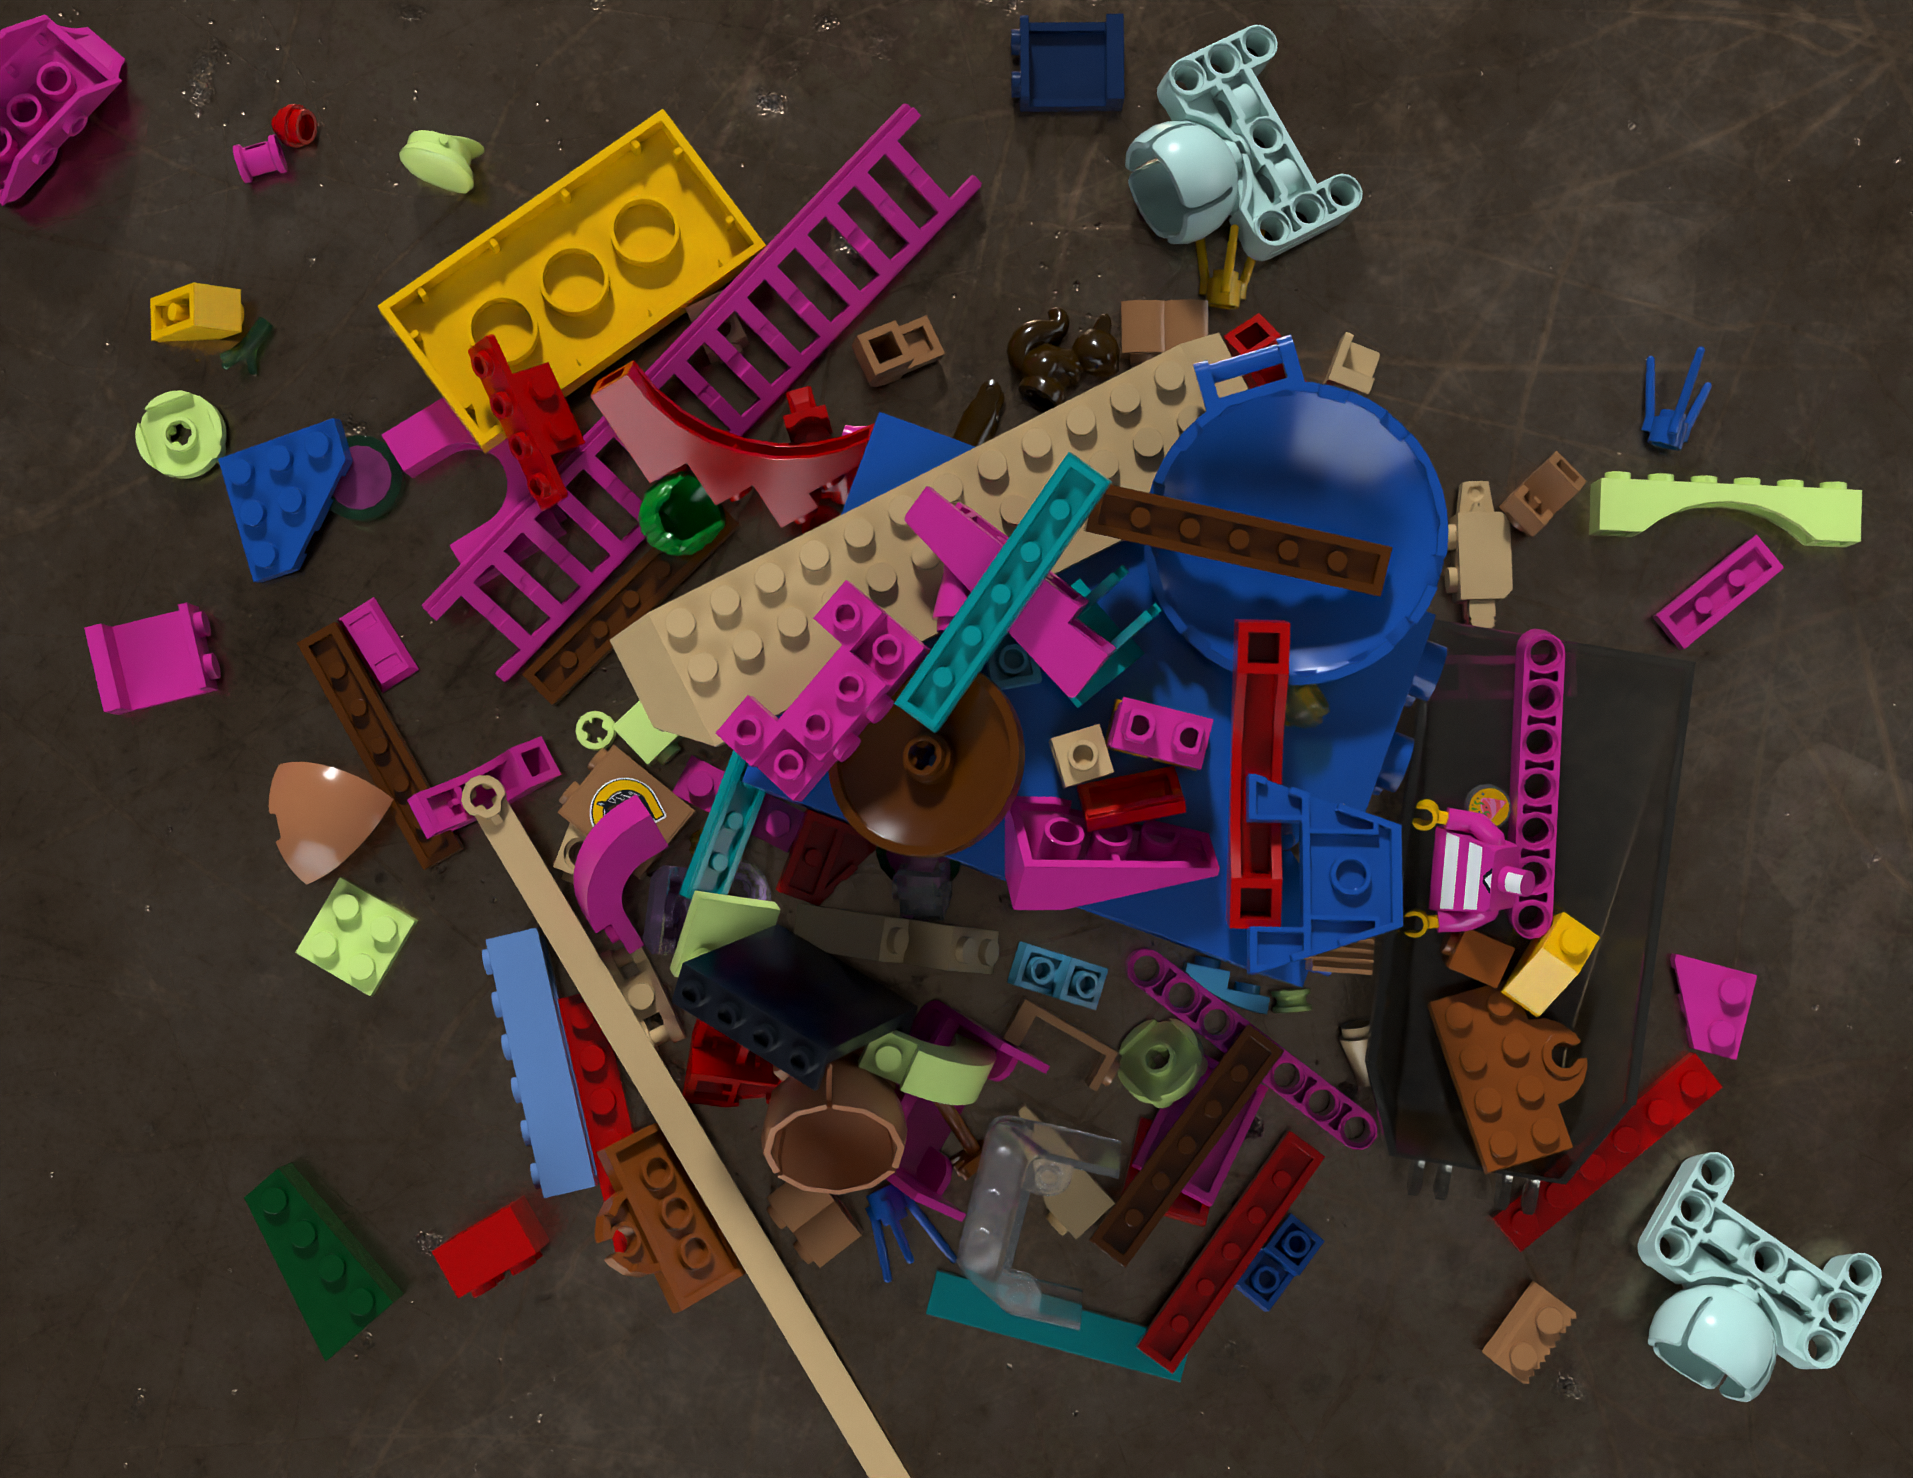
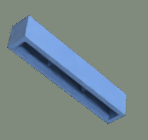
[482,927,599,1198]

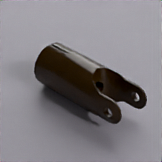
[952,380,1005,447]

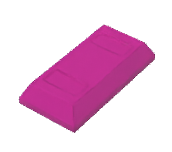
[337,597,419,693]

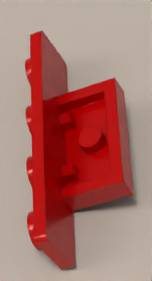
[468,334,586,511]

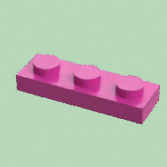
[1653,534,1784,650]
[672,755,804,853]

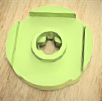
[135,390,227,479]
[1118,1018,1208,1108]

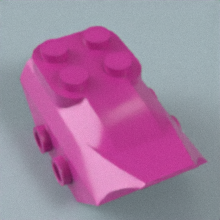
[0,14,125,206]

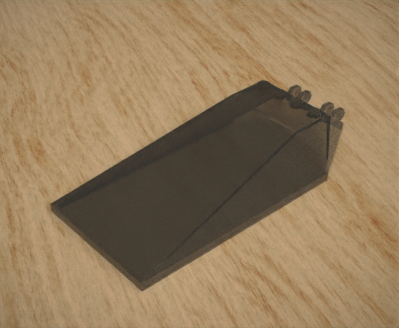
[1365,619,1696,1215]

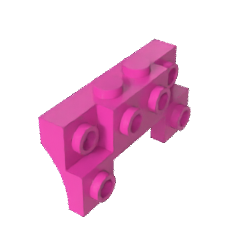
[716,580,931,802]

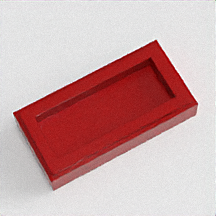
[1077,766,1186,832]

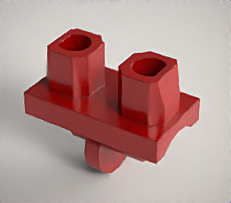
[783,386,833,443]

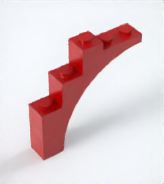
[590,360,875,528]

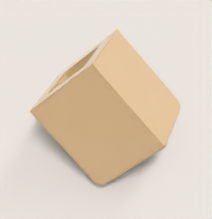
[1323,332,1380,398]

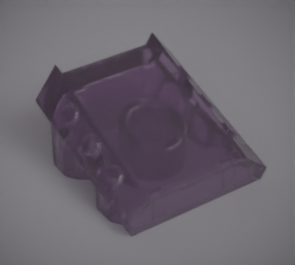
[639,865,690,955]

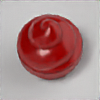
[271,104,317,148]

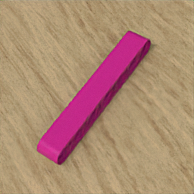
[1504,629,1565,939]
[1125,948,1378,1150]

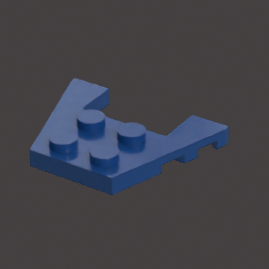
[1246,774,1403,975]

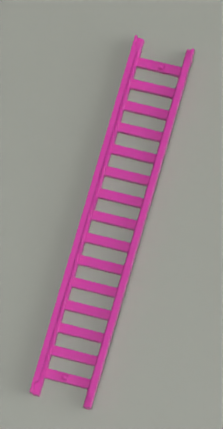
[421,104,982,683]

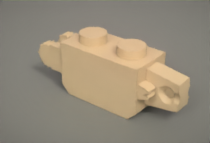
[1445,481,1513,637]

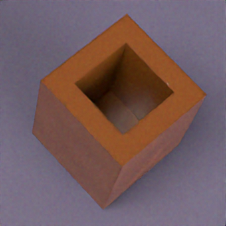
[1440,928,1515,988]

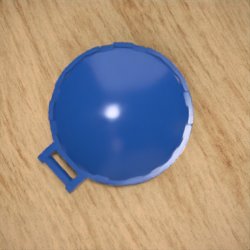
[1144,334,1449,685]

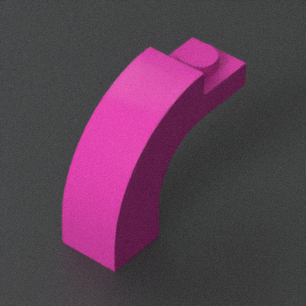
[574,794,669,954]

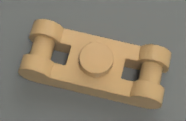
[599,946,686,1051]

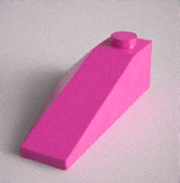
[1005,796,1220,910]

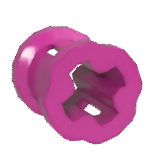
[232,134,288,183]

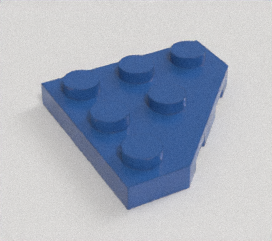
[218,418,353,583]

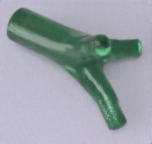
[220,317,274,375]

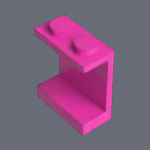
[84,602,221,715]

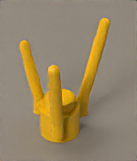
[1195,224,1266,309]

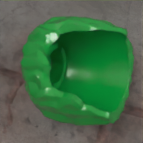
[638,470,726,556]

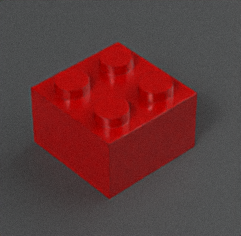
[431,1195,550,1299]

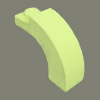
[858,1030,996,1105]

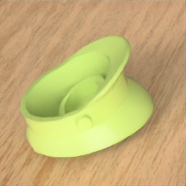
[399,130,484,194]

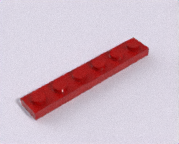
[558,994,635,1253]
[1490,1052,1723,1252]
[1135,1130,1325,1374]

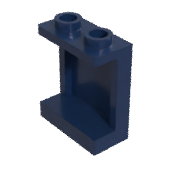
[1011,14,1125,112]

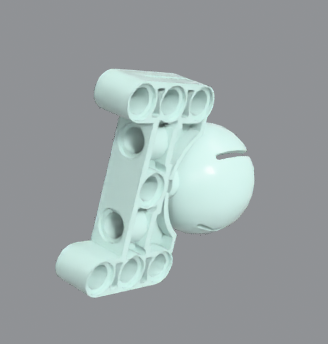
[1125,25,1363,261]
[1638,1152,1882,1402]

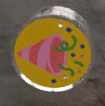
[1464,784,1511,828]

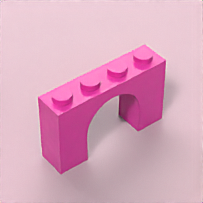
[382,397,568,587]

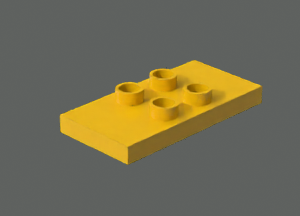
[377,109,766,453]

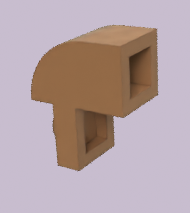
[851,315,945,387]
[1499,451,1587,537]

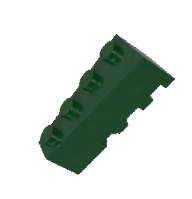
[244,1162,404,1362]

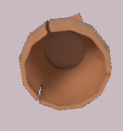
[761,1045,908,1195]

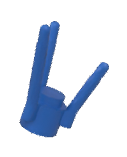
[1641,346,1712,451]
[865,1184,958,1283]

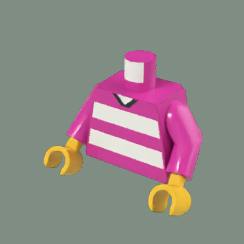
[1404,799,1535,938]

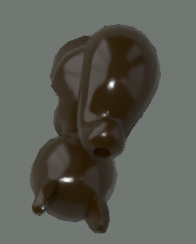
[1006,307,1120,413]

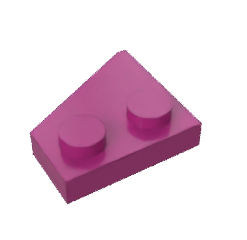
[1670,953,1758,1060]

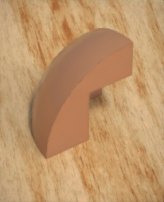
[269,762,394,884]

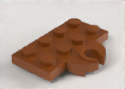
[1427,980,1588,1174]
[595,1122,746,1313]

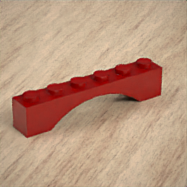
[1226,619,1291,929]

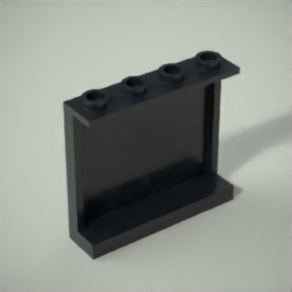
[671,924,918,1091]

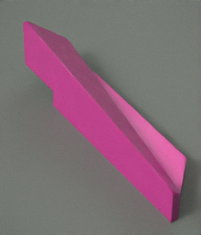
[904,486,1116,698]

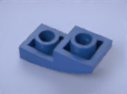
[1234,1213,1325,1312]

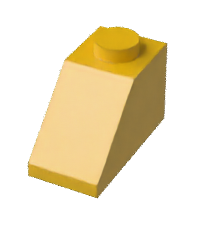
[150,282,245,342]
[1500,912,1600,1017]

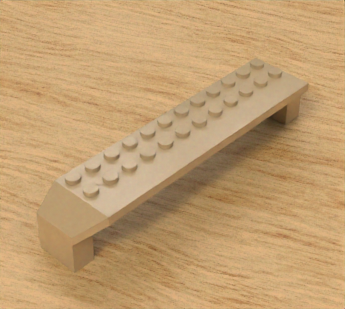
[610,332,1248,747]

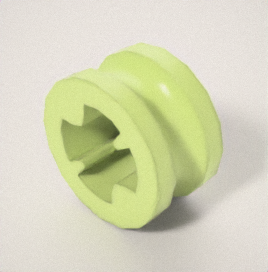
[575,711,617,751]
[1271,988,1312,1013]

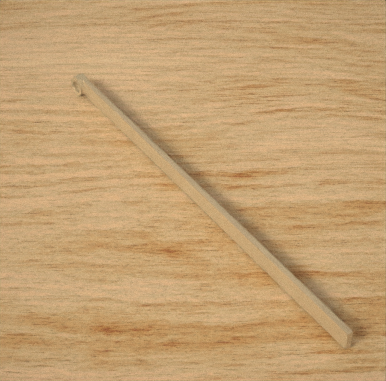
[461,775,911,1478]

